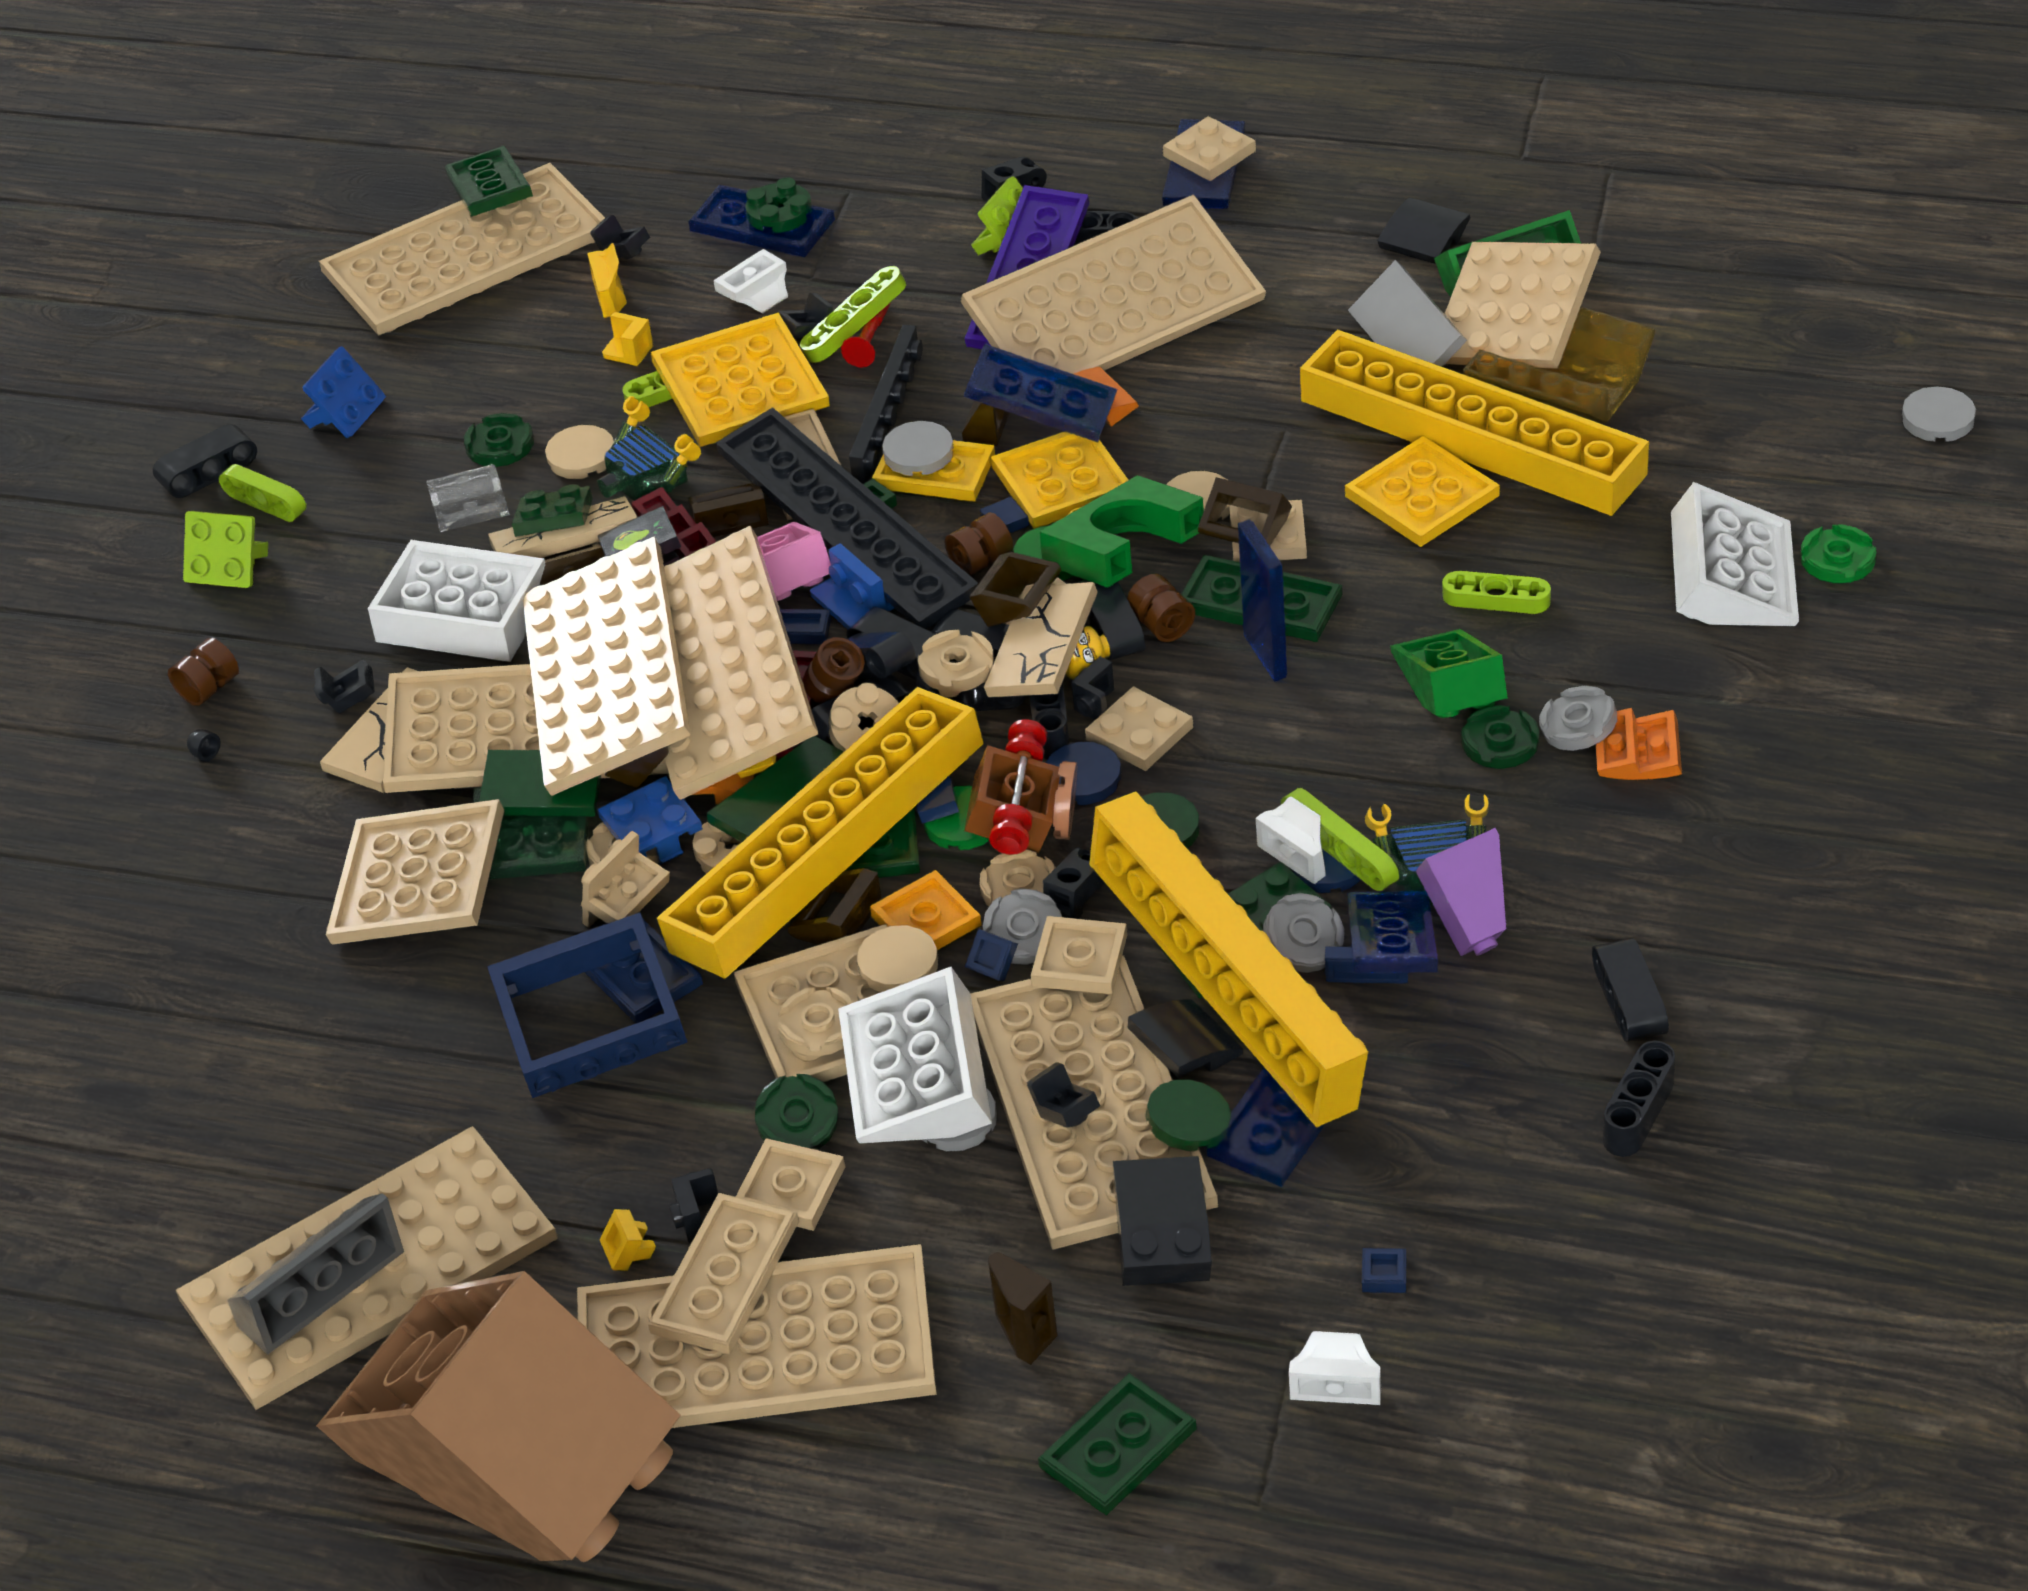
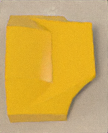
[587,243,627,318]

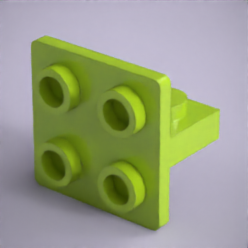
[971,176,1023,255]
[183,511,268,588]

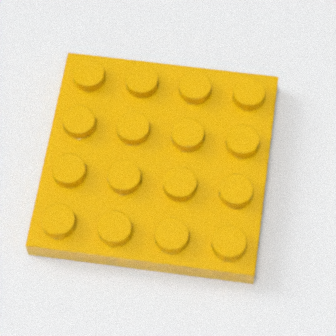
[651,312,830,447]

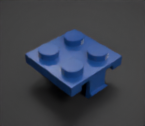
[598,776,703,865]

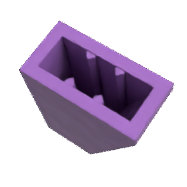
[1416,828,1506,956]

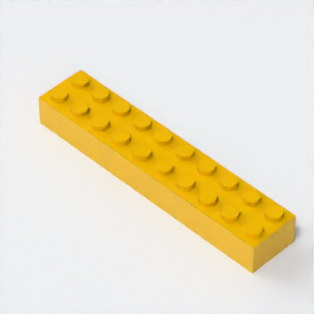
[1300,329,1649,516]
[657,687,984,979]
[1089,791,1368,1127]

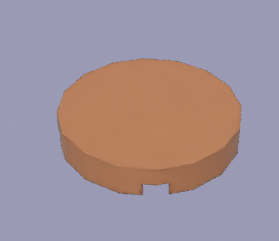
[1053,761,1077,840]

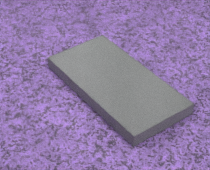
[1348,260,1467,367]

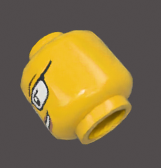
[1066,626,1110,680]

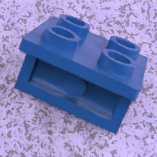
[301,346,386,438]
[810,543,894,629]

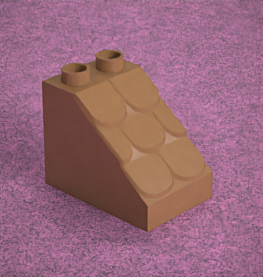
[316,1271,681,1562]

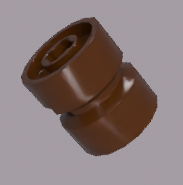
[944,512,1014,576]
[1127,573,1195,642]
[168,637,239,706]
[803,637,865,704]

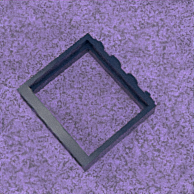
[487,912,687,1098]

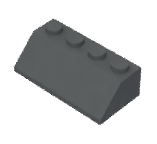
[227,1193,404,1354]

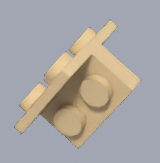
[581,831,670,928]

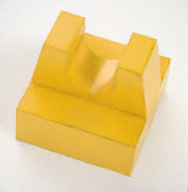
[600,1209,656,1271]

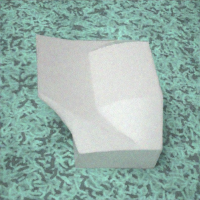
[714,249,788,314]
[1256,797,1326,884]
[1289,1331,1381,1405]

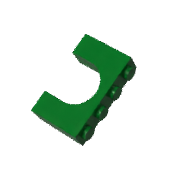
[1039,475,1204,588]

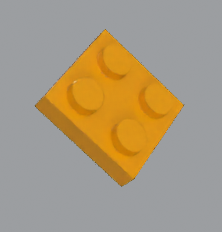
[870,870,982,950]

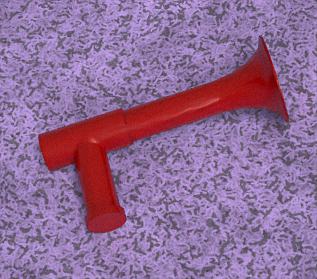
[841,303,890,368]

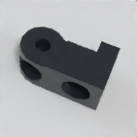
[981,156,1047,202]
[1043,848,1105,919]

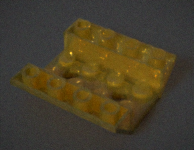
[1463,307,1655,422]

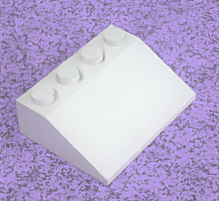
[1671,482,1799,626]
[368,540,545,662]
[838,967,992,1143]

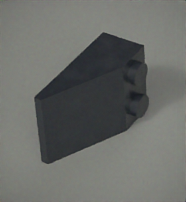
[1113,1156,1212,1286]

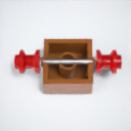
[964,719,1060,855]

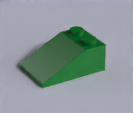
[1390,629,1508,718]

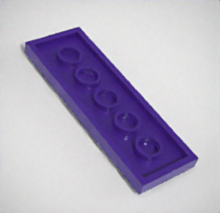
[965,185,1090,351]

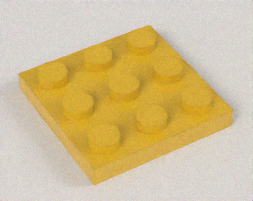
[991,424,1128,529]
[1345,436,1500,547]

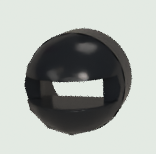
[187,729,221,761]

